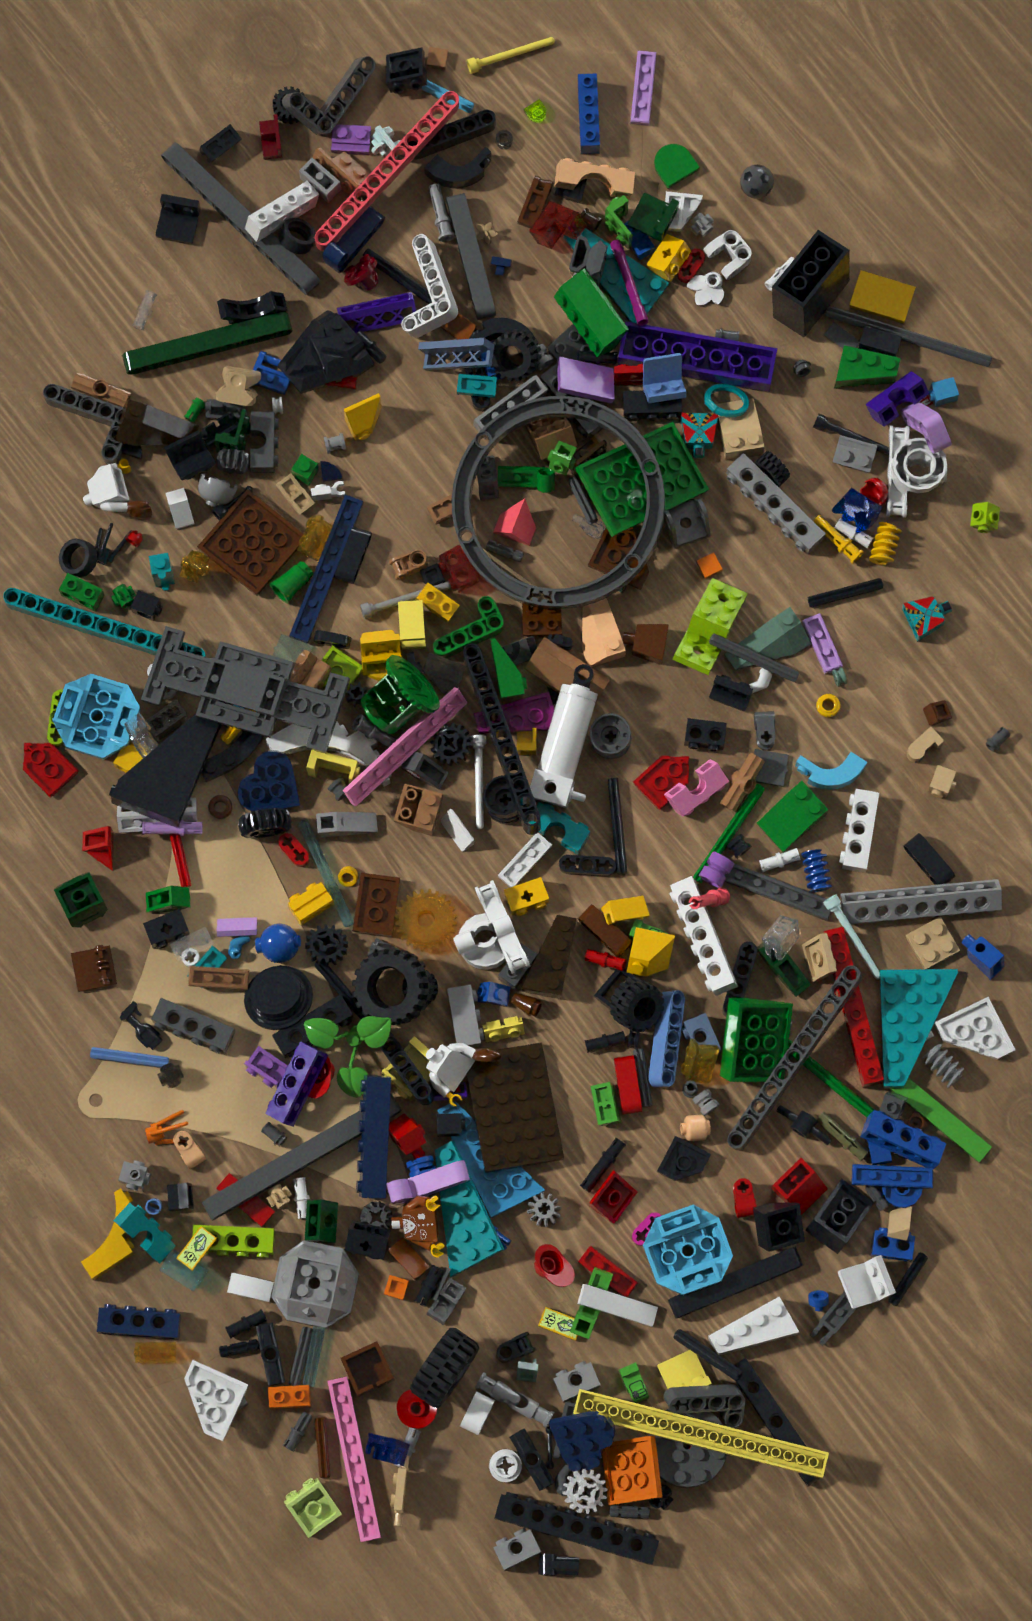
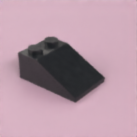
[805,1179,874,1254]

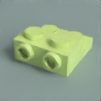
[284,1478,342,1538]

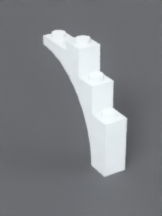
[266,721,392,787]

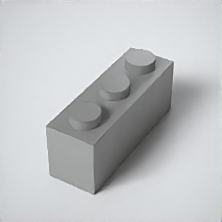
[447,985,484,1048]

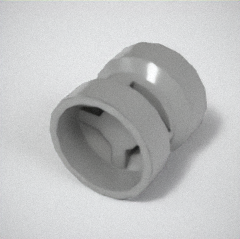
[537,344,554,371]
[692,1088,720,1116]

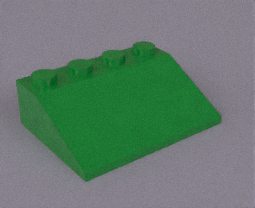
[720,998,793,1082]

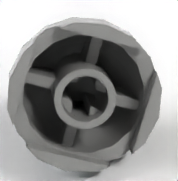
[198,473,238,507]

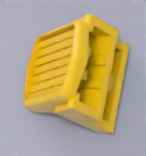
[360,630,401,681]

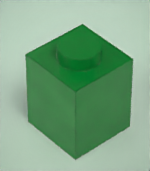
[291,454,319,486]

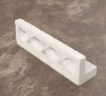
[117,797,198,833]

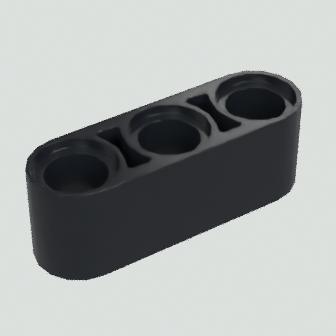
[335,526,372,584]
[903,833,956,885]

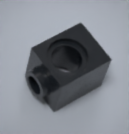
[131,590,163,621]
[437,1113,466,1137]

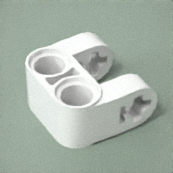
[703,230,752,280]

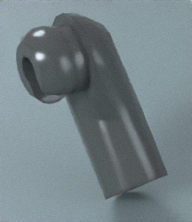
[555,1465,573,1496]

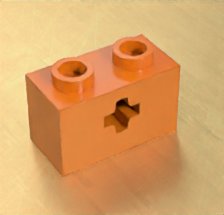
[268,1385,311,1410]

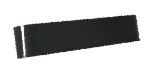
[408,109,496,160]
[380,1031,434,1105]

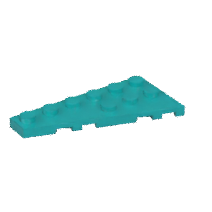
[563,221,669,323]
[435,1141,504,1277]

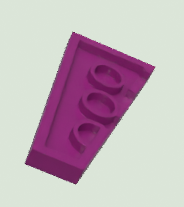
[473,692,554,734]

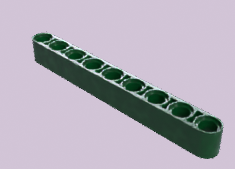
[122,312,293,375]

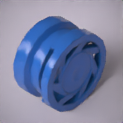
[406,1155,436,1178]

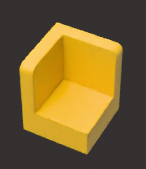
[517,728,536,755]

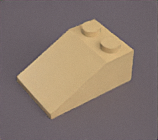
[716,398,764,460]

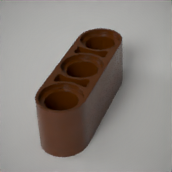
[577,904,632,957]

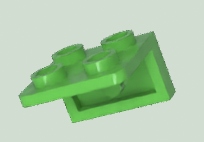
[604,195,632,249]

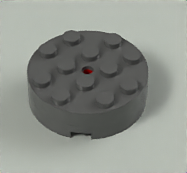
[647,1408,727,1488]

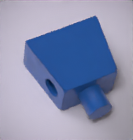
[962,934,1005,980]

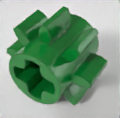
[111,584,136,608]

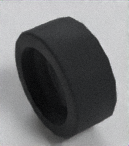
[278,218,316,254]
[59,538,97,577]

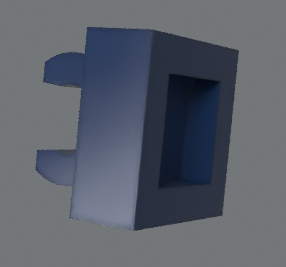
[491,256,512,276]

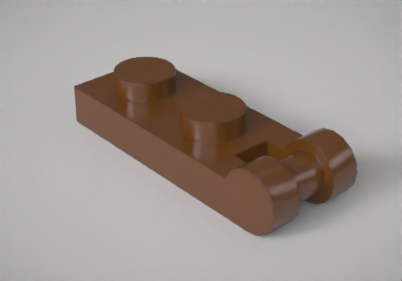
[517,175,553,230]

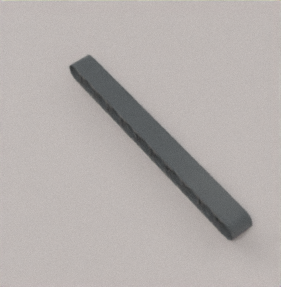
[161,142,321,295]
[727,966,862,1150]
[202,1093,402,1221]

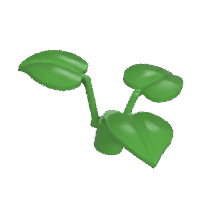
[304,1016,391,1098]

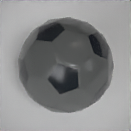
[740,164,774,199]

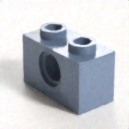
[681,1013,721,1061]

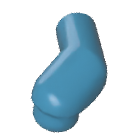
[228,936,251,959]

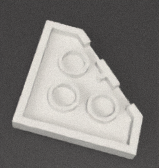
[934,997,1015,1060]
[184,1360,249,1442]

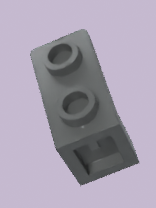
[477,455,499,500]

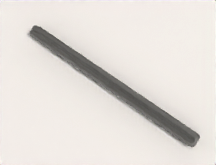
[825,306,992,367]

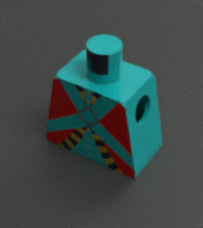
[681,413,718,459]
[902,596,952,642]

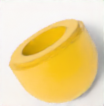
[338,866,358,887]

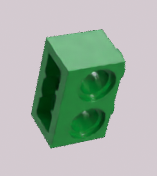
[59,573,105,612]

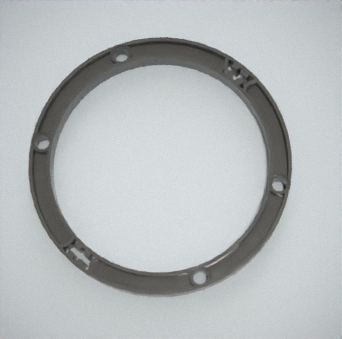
[452,396,665,609]

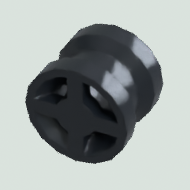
[727,834,752,859]

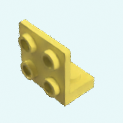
[657,1350,712,1389]

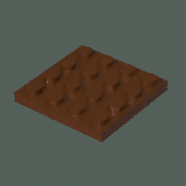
[197,489,307,596]

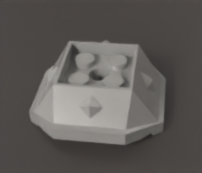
[271,1240,359,1329]

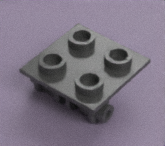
[547,324,592,360]

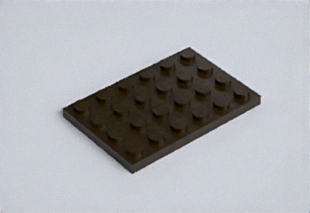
[466,1042,564,1173]

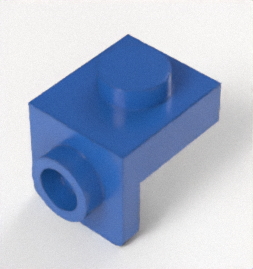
[477,982,510,1007]

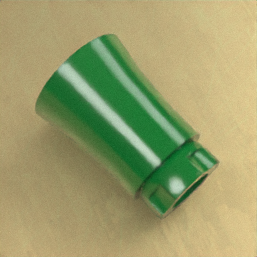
[270,561,313,604]

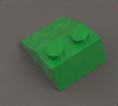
[490,638,528,698]
[757,781,828,852]

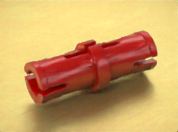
[585,949,626,971]

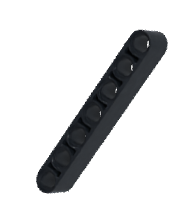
[668,1246,804,1319]

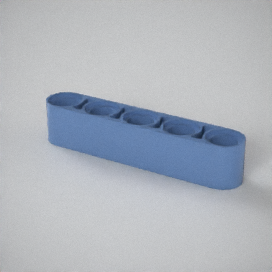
[649,990,685,1087]

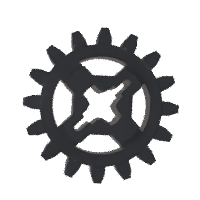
[430,723,474,766]
[305,924,348,967]

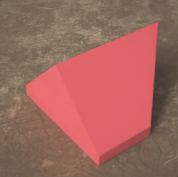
[493,498,536,546]

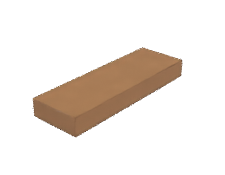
[188,966,249,990]

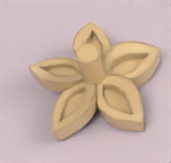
[477,222,498,245]

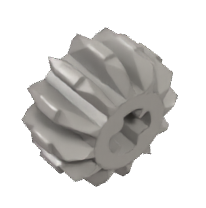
[527,1193,561,1227]

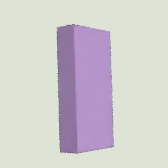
[217,917,257,937]

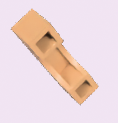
[554,158,635,199]

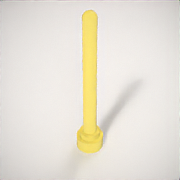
[466,37,555,74]

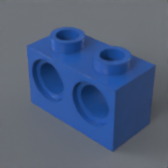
[871,1228,915,1262]

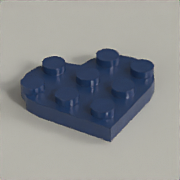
[238,750,300,812]
[549,1411,615,1471]

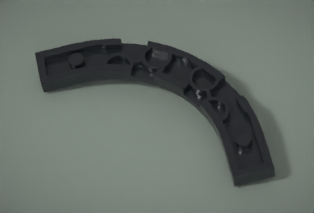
[202,731,264,782]

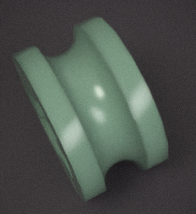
[832,667,847,687]

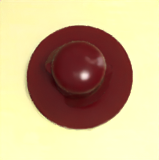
[344,254,379,291]

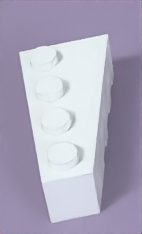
[708,1297,799,1355]

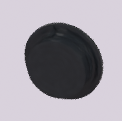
[244,966,313,1030]

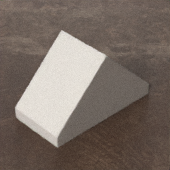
[166,488,195,530]

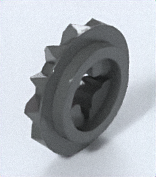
[360,1201,393,1229]

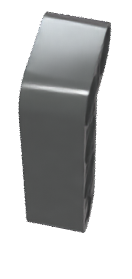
[664,1384,745,1428]

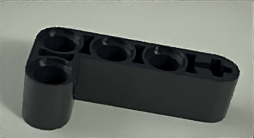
[722,941,757,1017]

